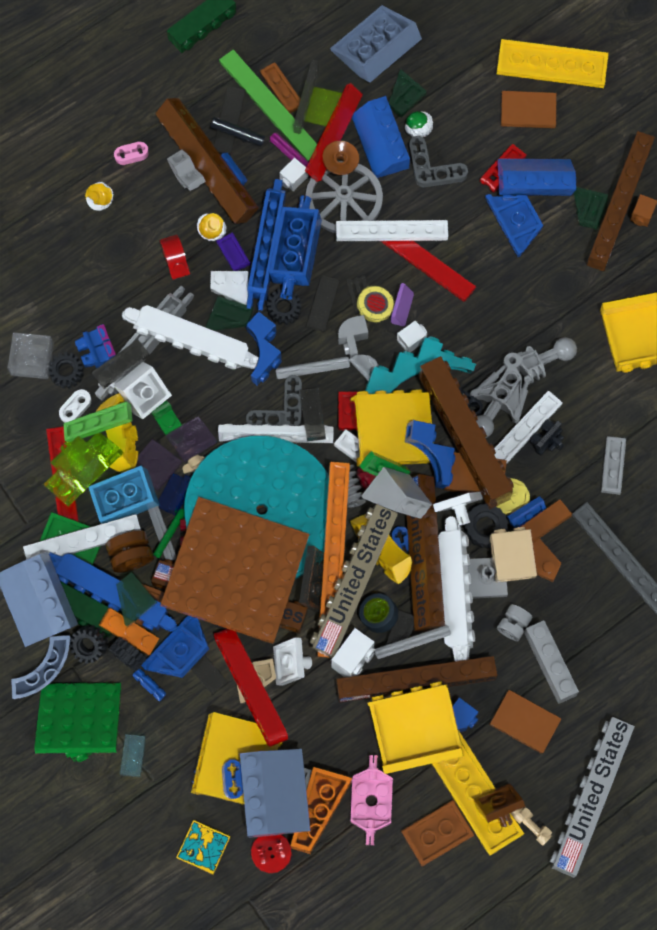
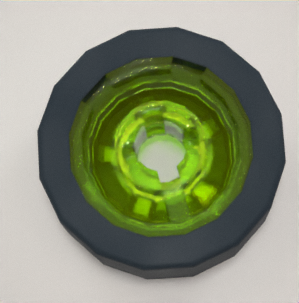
[359,593,398,633]

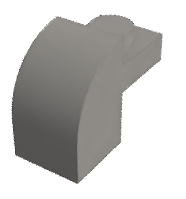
[167,150,206,191]
[338,315,368,358]

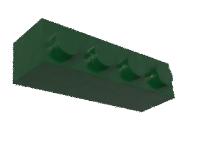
[167,0,236,53]
[61,582,120,638]

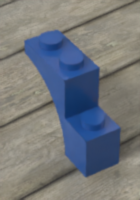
[247,312,282,386]
[405,420,455,489]

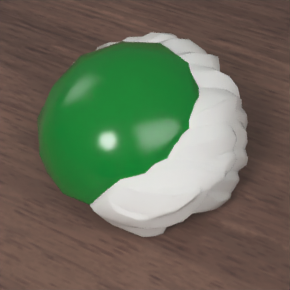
[405,111,433,138]

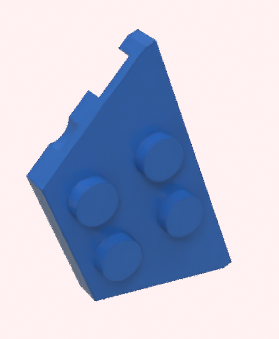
[485,194,543,257]
[141,616,209,678]

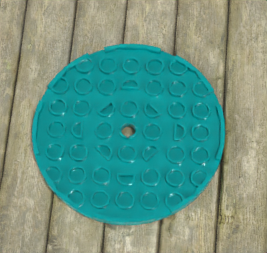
[184,436,329,579]

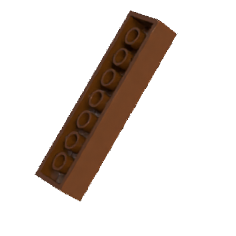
[419,356,514,509]

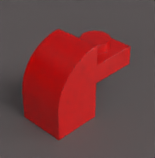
[160,235,190,280]

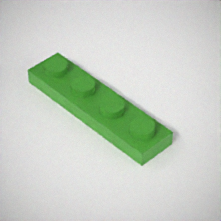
[64,401,132,443]

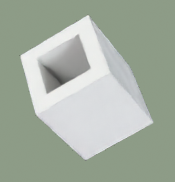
[280,158,308,191]
[397,321,427,352]

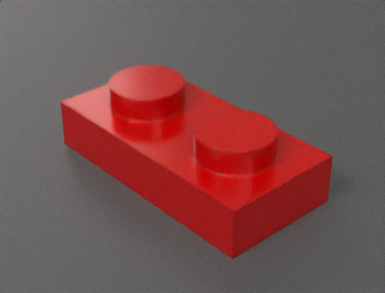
[339,392,358,430]

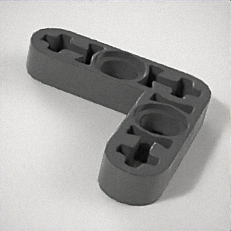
[409,136,468,187]
[246,375,302,426]

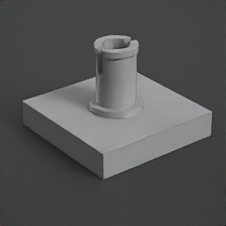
[468,558,508,599]

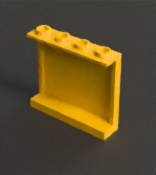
[600,293,657,373]
[351,390,434,466]
[368,681,464,774]
[191,712,282,805]

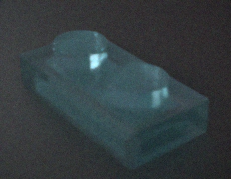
[120,734,146,777]

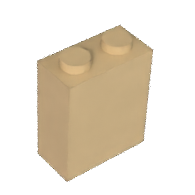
[490,527,537,583]

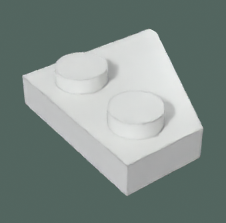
[211,271,248,307]

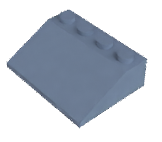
[330,5,422,82]
[0,552,78,647]
[240,749,310,838]

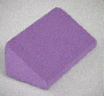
[391,283,414,326]

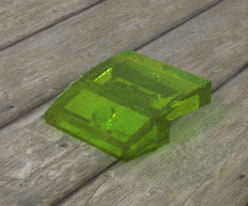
[298,85,342,126]

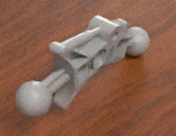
[471,337,577,438]

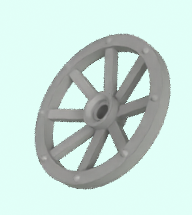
[306,161,383,233]

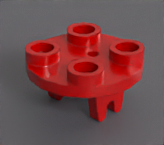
[251,834,292,873]

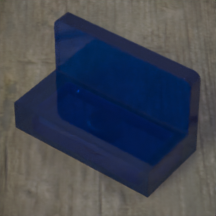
[158,473,192,516]

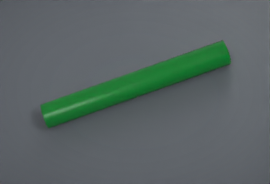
[153,509,184,558]

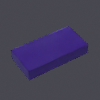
[216,233,250,271]

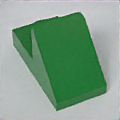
[151,400,182,437]

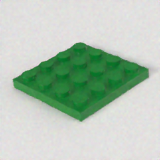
[34,683,122,753]

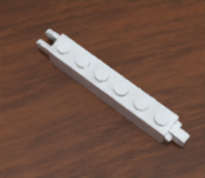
[122,305,259,369]
[438,516,475,662]

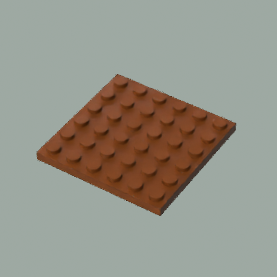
[160,497,309,644]

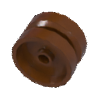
[105,530,154,573]

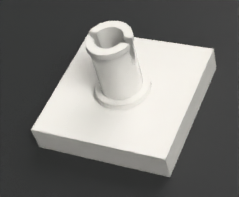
[433,492,482,526]
[273,638,312,685]

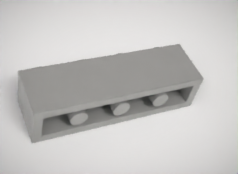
[524,621,579,704]

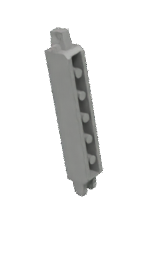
[95,286,194,401]

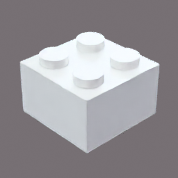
[114,362,172,419]
[331,628,375,678]

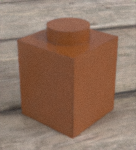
[630,194,657,227]

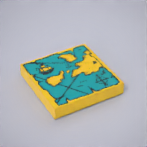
[176,820,231,875]

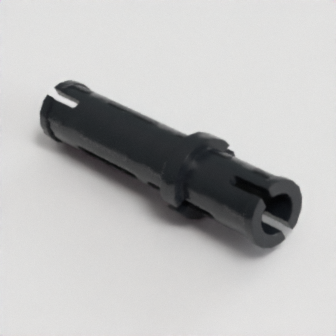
[210,116,265,147]

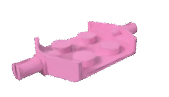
[351,755,393,846]

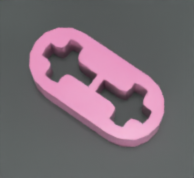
[114,142,149,165]

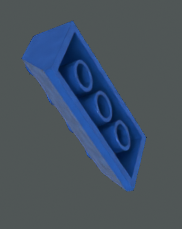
[352,96,410,178]
[498,159,576,196]

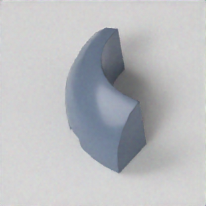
[11,636,70,699]

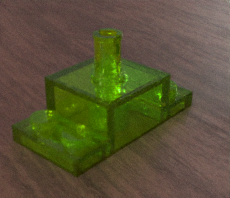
[43,433,123,506]

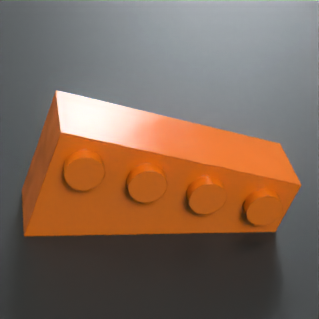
[291,767,352,854]

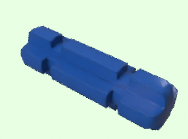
[133,669,166,701]

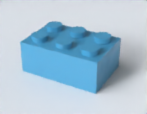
[89,465,160,524]

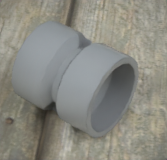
[497,604,532,641]

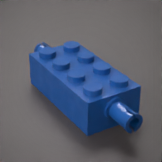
[269,195,322,300]

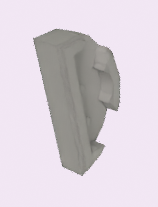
[349,355,379,381]

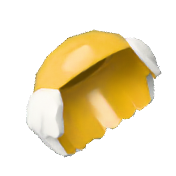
[85,182,114,211]
[197,213,226,241]

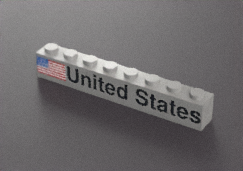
[550,717,635,878]

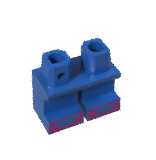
[75,324,116,369]

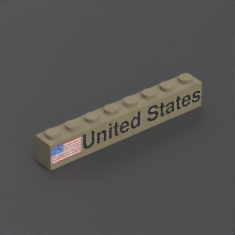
[310,504,398,658]

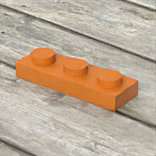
[99,608,159,655]

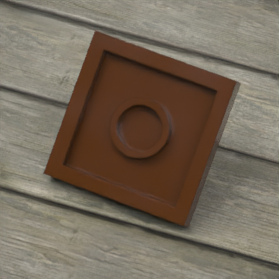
[474,783,525,827]

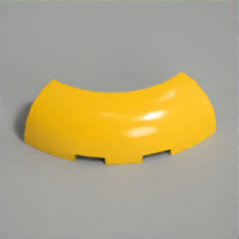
[96,393,138,472]
[350,514,412,584]

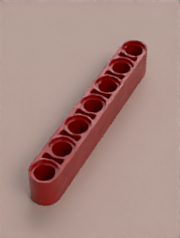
[214,629,288,747]

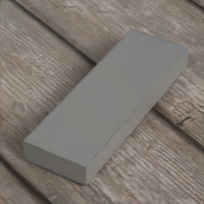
[601,436,626,495]

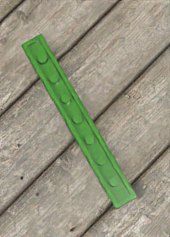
[219,50,317,162]

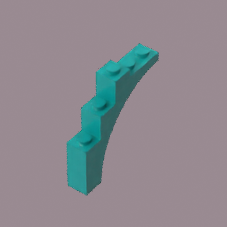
[365,336,476,394]

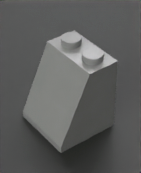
[362,467,432,519]

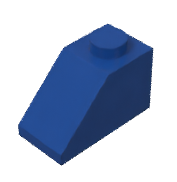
[453,698,479,732]

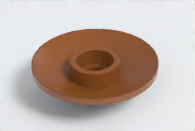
[323,141,359,175]

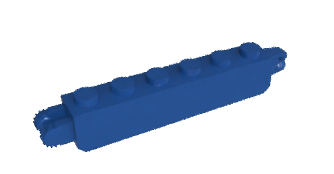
[247,179,286,311]
[49,553,177,632]

